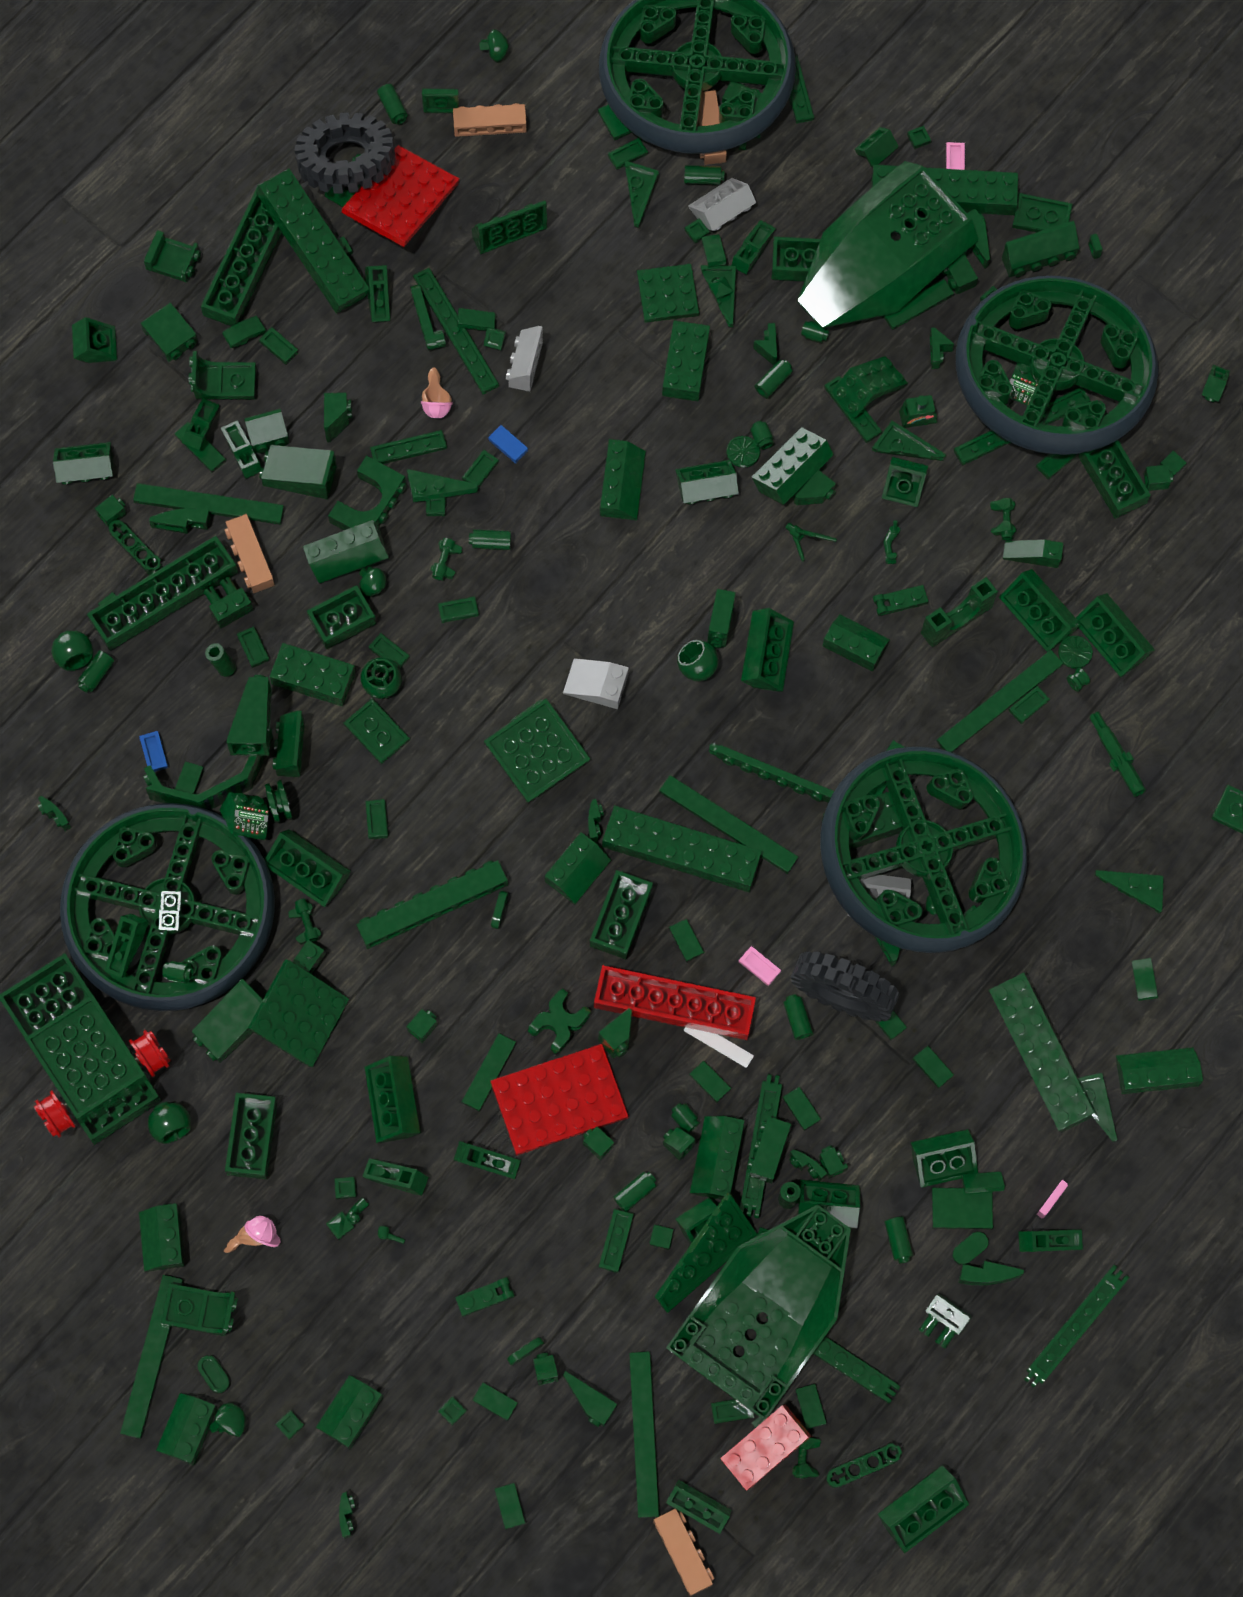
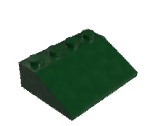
[472,200,547,255]

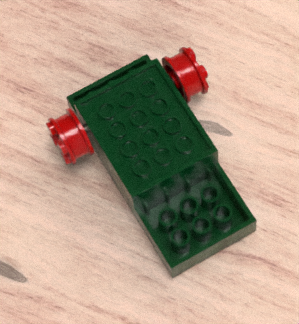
[0,953,170,1145]

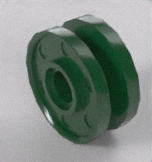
[265,780,292,823]

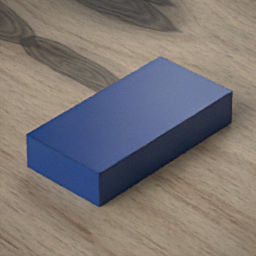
[488,425,528,463]
[139,731,168,772]

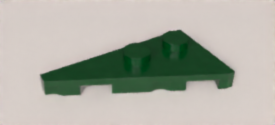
[625,161,659,228]
[701,265,736,327]
[872,421,946,461]
[407,469,477,502]
[1095,870,1163,913]
[1078,1073,1118,1142]

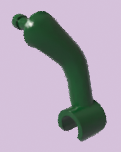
[883,520,900,564]

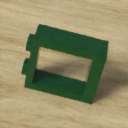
[707,589,736,648]

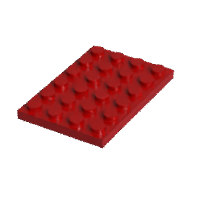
[342,145,459,247]
[490,1044,628,1156]

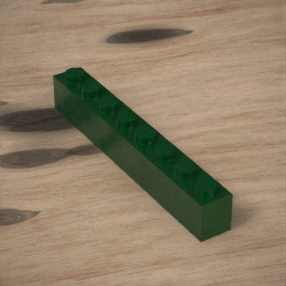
[356,860,508,950]

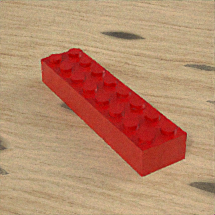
[594,965,756,1040]

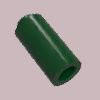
[377,84,408,125]
[684,165,724,185]
[754,360,792,399]
[469,529,511,550]
[205,643,236,677]
[77,650,114,693]
[783,994,814,1040]
[613,1172,656,1212]
[778,1182,801,1209]
[884,1217,913,1264]

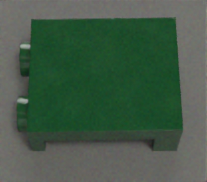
[144,230,201,282]
[141,303,198,362]

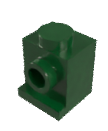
[819,1145,848,1179]

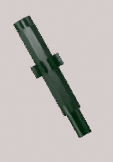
[1090,712,1146,797]

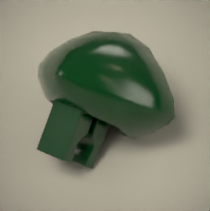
[479,29,509,63]
[359,566,387,597]
[209,1403,246,1437]

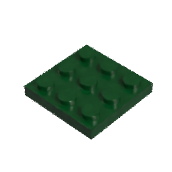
[637,264,699,323]

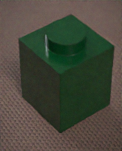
[1143,465,1173,491]
[95,495,126,528]
[406,1009,437,1043]
[583,1127,614,1160]

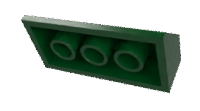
[1002,221,1079,278]
[600,439,646,520]
[303,520,389,584]
[999,569,1081,652]
[1076,593,1155,677]
[741,608,794,692]
[265,829,351,907]
[1115,1047,1203,1094]
[364,1056,420,1143]
[690,1116,744,1200]
[878,1466,969,1554]

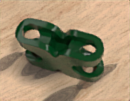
[528,989,591,1054]

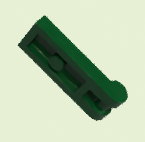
[873,585,928,616]
[455,1277,515,1317]

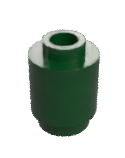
[801,321,830,343]
[750,421,774,450]
[163,961,194,983]
[671,1103,700,1133]

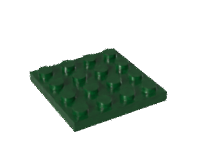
[484,699,590,803]
[248,959,349,1067]

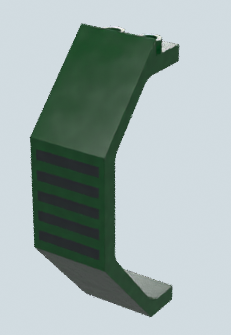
[143,727,273,810]

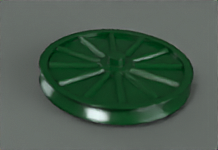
[726,436,760,467]
[1058,636,1093,669]

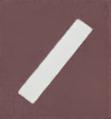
[684,1027,753,1068]

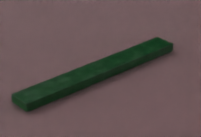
[413,268,499,395]
[953,387,1091,466]
[133,483,284,525]
[936,650,1063,753]
[659,775,798,874]
[120,1275,183,1439]
[629,1352,659,1518]

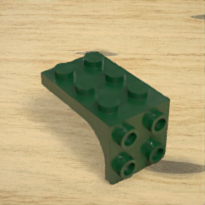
[189,351,256,399]
[832,356,908,418]
[161,1283,238,1336]

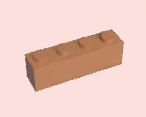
[698,90,726,165]
[453,103,526,137]
[224,514,275,594]
[653,1509,714,1596]

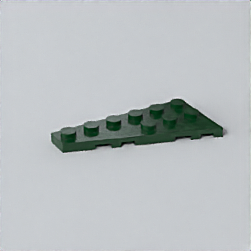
[655,1192,757,1313]

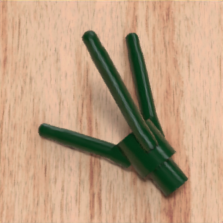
[785,523,837,561]

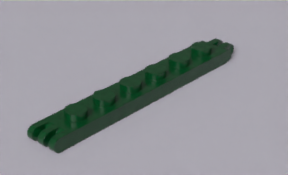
[709,744,834,803]
[740,1074,782,1219]
[1024,1265,1130,1388]
[766,1316,900,1404]

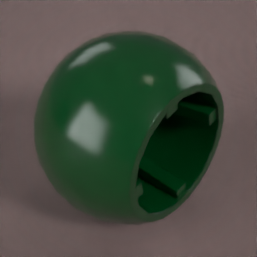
[51,631,93,671]
[677,640,719,681]
[360,658,402,699]
[148,1102,191,1144]

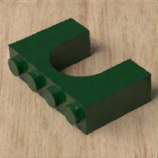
[328,456,407,530]
[921,577,998,647]

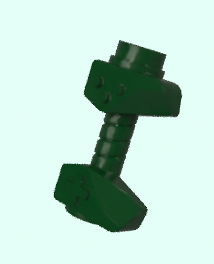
[990,498,1016,541]
[431,538,462,580]
[288,899,321,945]
[792,1432,821,1479]

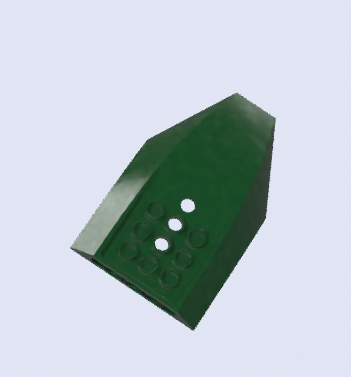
[797,161,979,328]
[666,1205,851,1420]

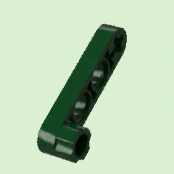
[410,284,446,351]
[109,520,163,576]
[826,1443,902,1488]

